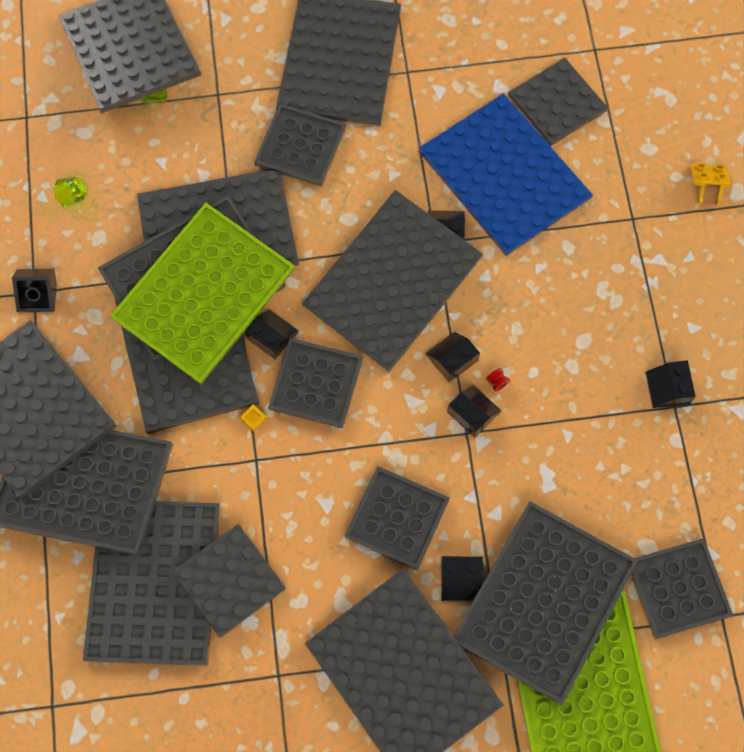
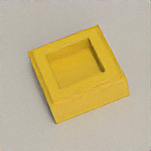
[240,404,267,432]

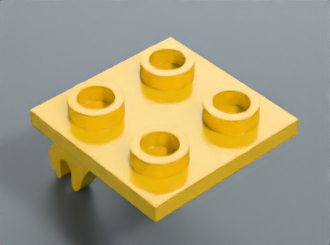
[690,163,732,206]

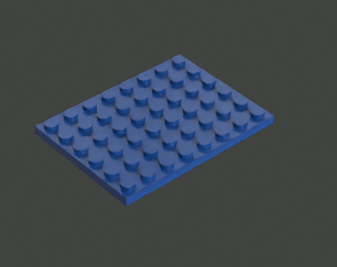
[418,93,593,256]

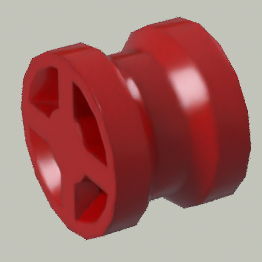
[486,368,511,392]

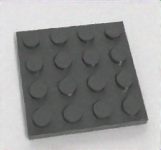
[508,58,608,146]
[254,103,346,187]
[268,338,363,429]
[345,466,450,571]
[172,524,286,638]
[631,538,734,640]

